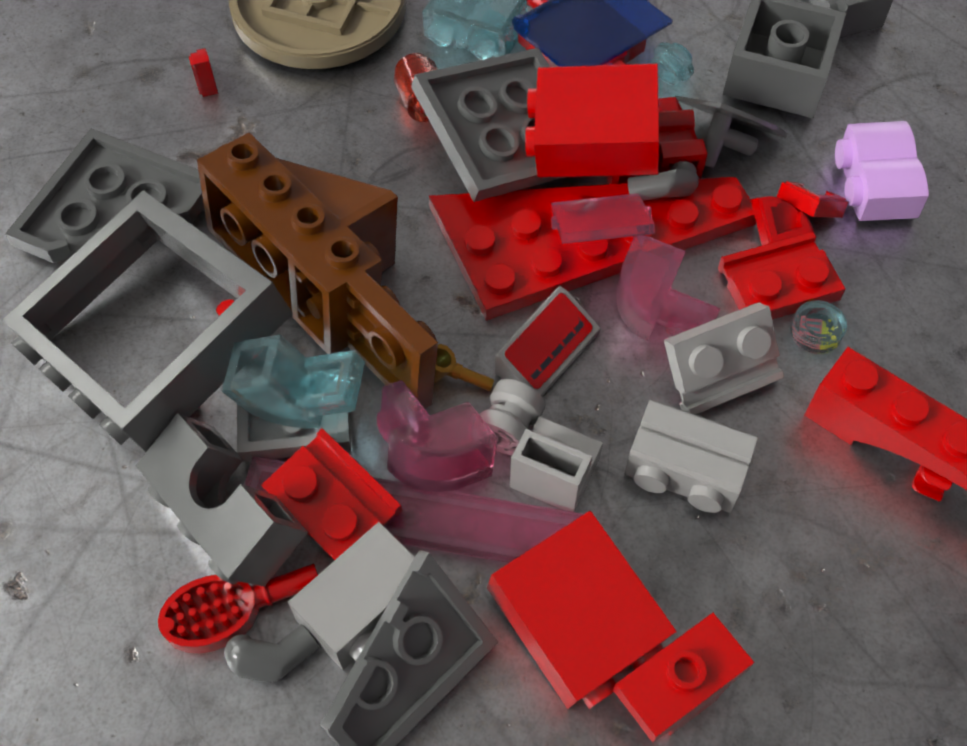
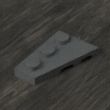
[320,550,498,746]

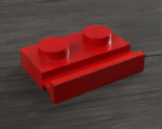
[718,232,846,320]
[261,428,403,561]

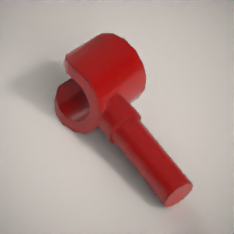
[912,465,953,502]

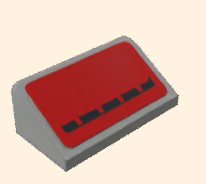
[495,286,601,396]

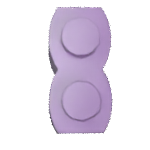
[835,121,929,221]

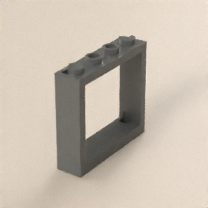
[2,190,293,452]

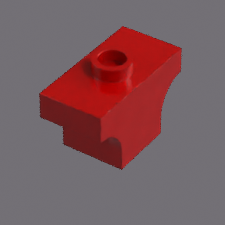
[613,612,755,743]

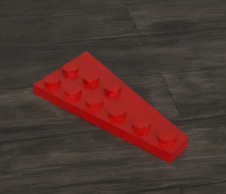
[429,177,756,321]

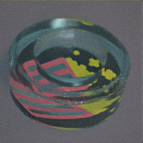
[790,300,847,354]

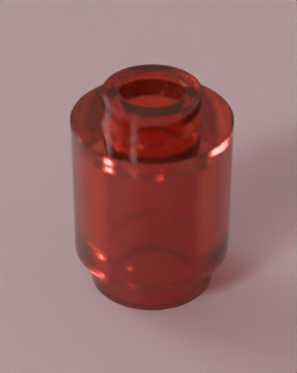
[394,53,438,122]

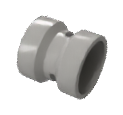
[473,379,546,456]

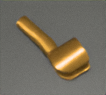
[434,344,494,391]

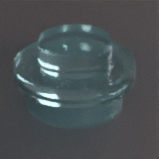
[650,42,694,86]

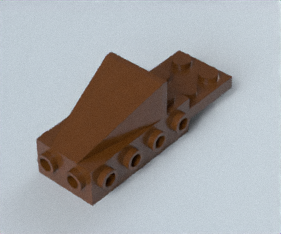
[197,132,438,416]

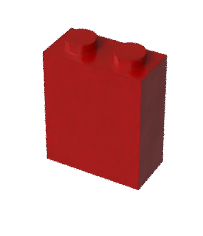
[525,63,659,177]
[486,510,677,709]

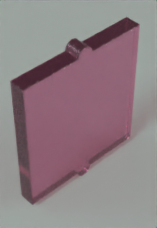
[551,193,655,244]

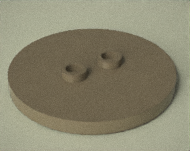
[229,0,407,69]

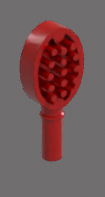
[158,563,318,654]

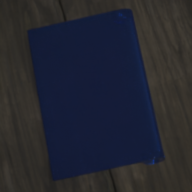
[512,0,673,67]

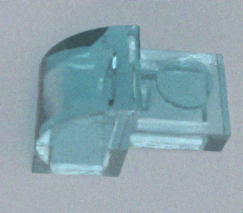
[222,334,365,428]

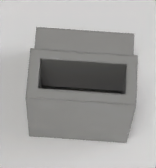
[510,416,603,515]

